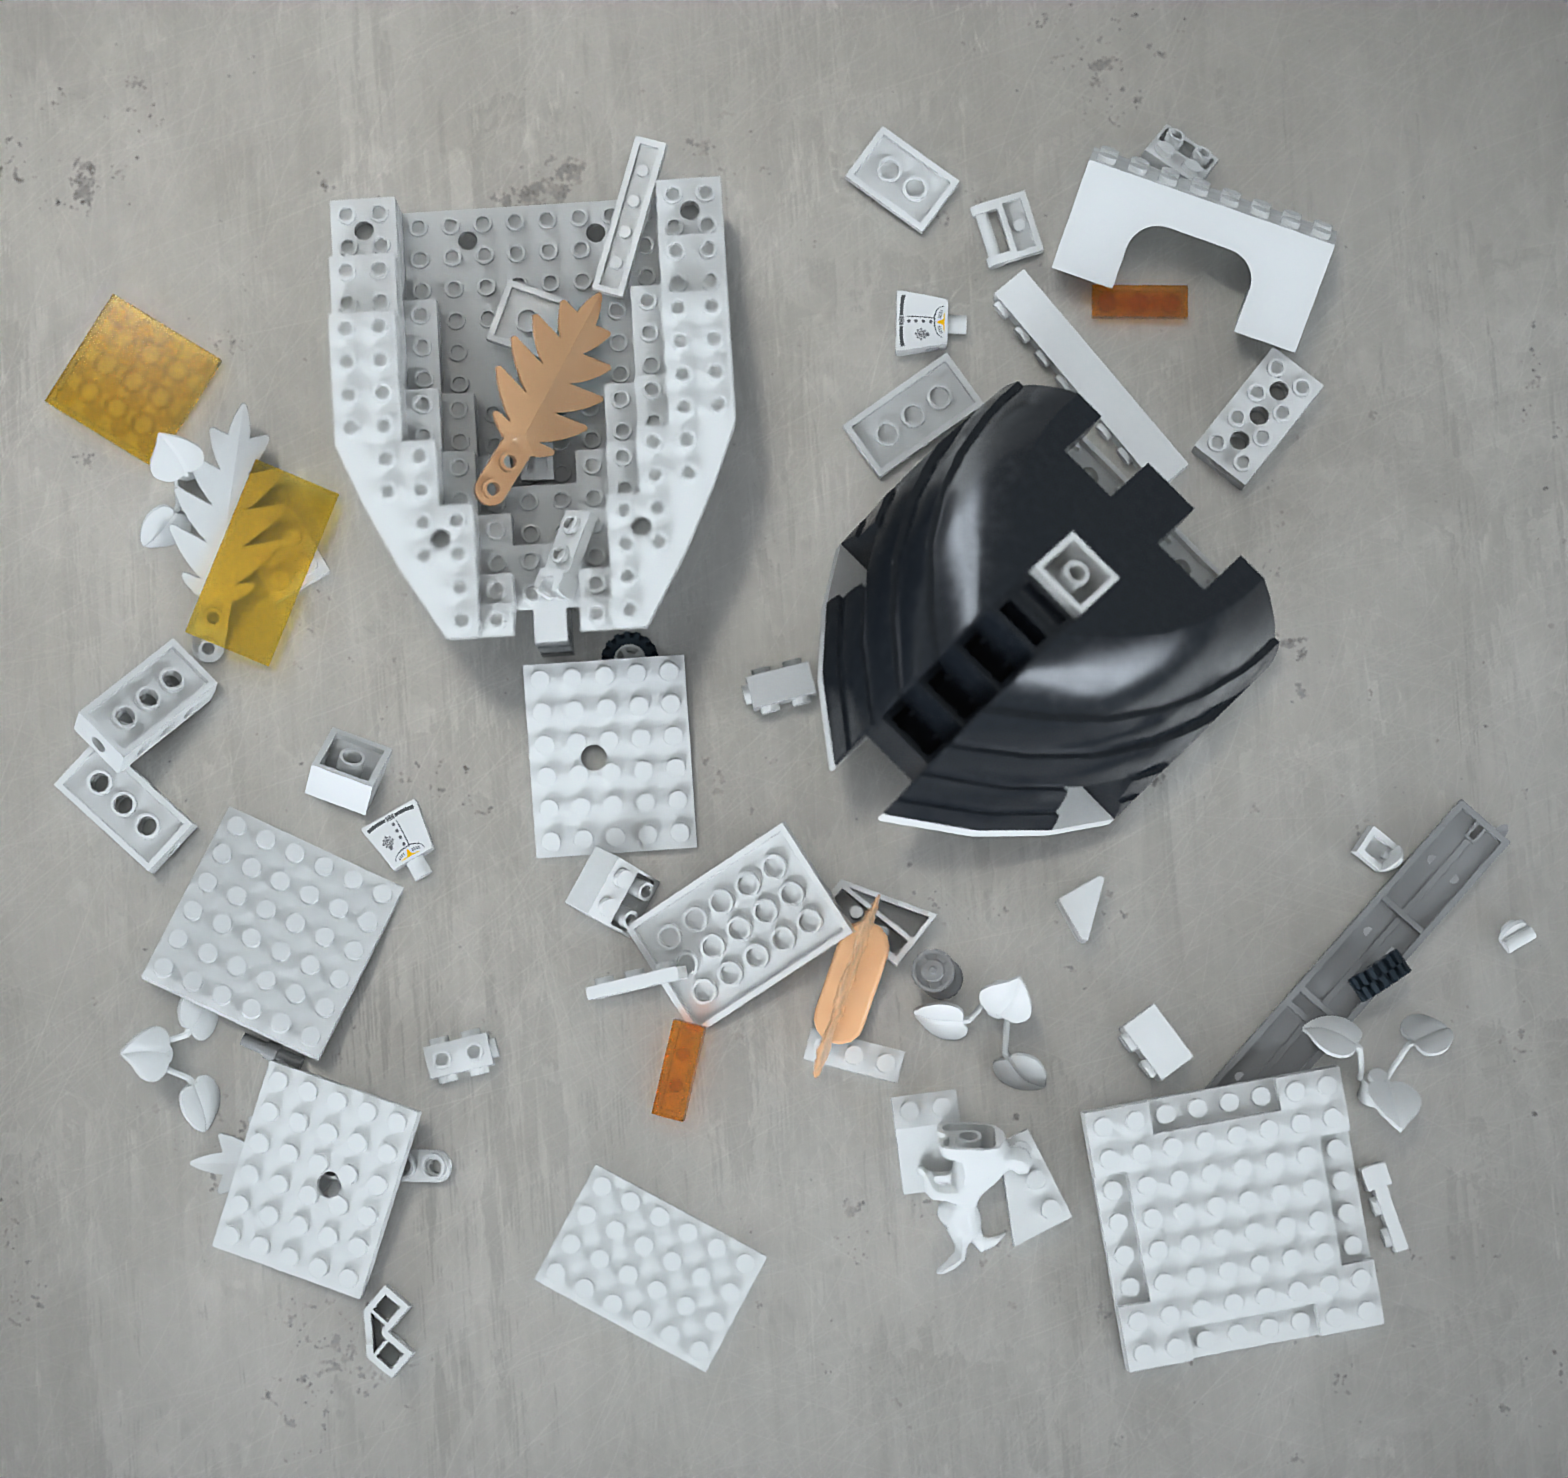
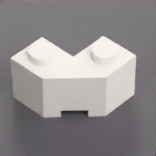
[363,1284,416,1379]

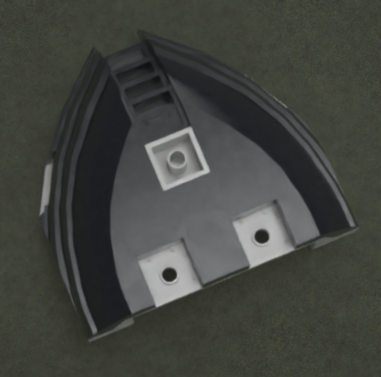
[817,381,1280,837]

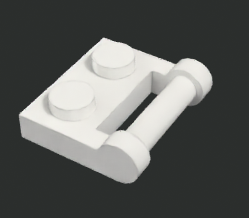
[970,190,1044,269]

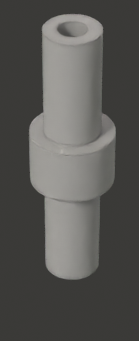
[240,1033,305,1069]

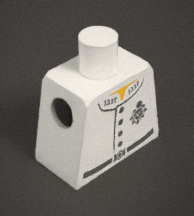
[895,290,967,356]
[361,799,435,881]

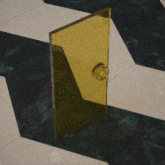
[185,459,339,666]

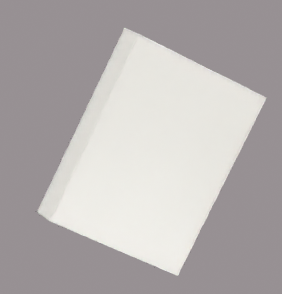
[1055,876,1105,944]

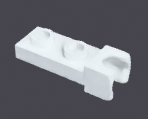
[534,510,598,602]
[1357,1161,1409,1253]

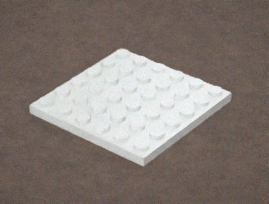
[142,806,404,1061]

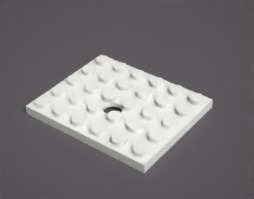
[523,654,697,858]
[212,1060,422,1299]

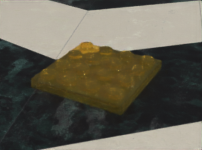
[45,294,222,466]

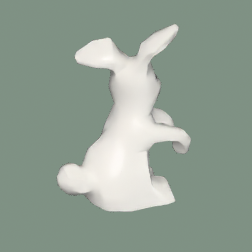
[916,1121,1032,1274]

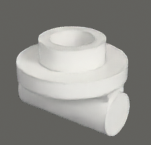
[1498,919,1537,953]

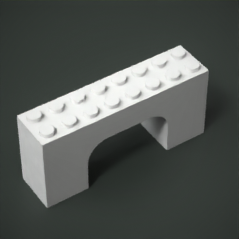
[1051,146,1337,353]

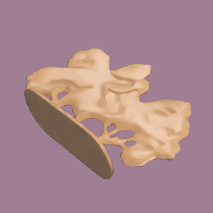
[813,894,890,1078]

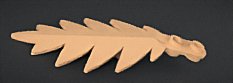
[474,293,611,506]

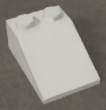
[891,1089,960,1195]

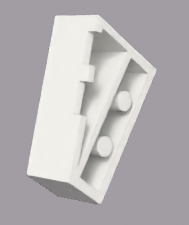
[831,879,938,967]
[1002,1129,1073,1246]

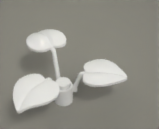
[140,432,269,548]
[913,975,1047,1091]
[120,997,220,1132]
[1302,1014,1454,1132]

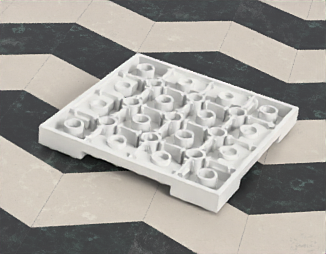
[1080,1065,1385,1372]

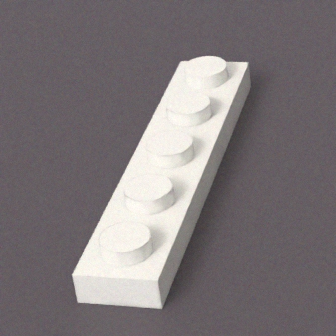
[592,136,668,299]

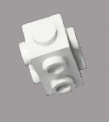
[741,658,816,715]
[423,1028,499,1084]

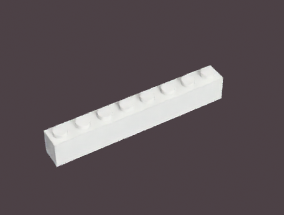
[993,269,1188,483]

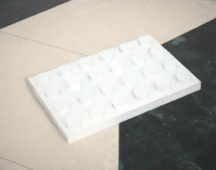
[626,822,855,1036]
[534,1164,767,1373]

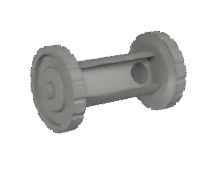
[911,949,963,1000]

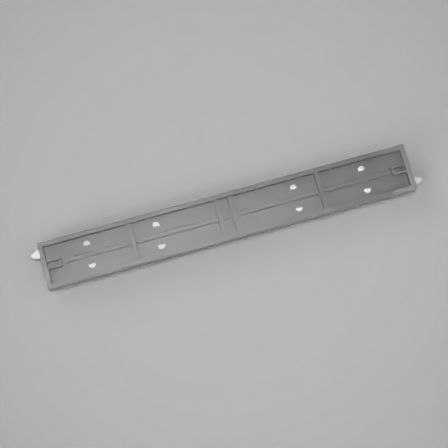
[1204,799,1510,1089]

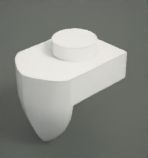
[1351,826,1404,872]

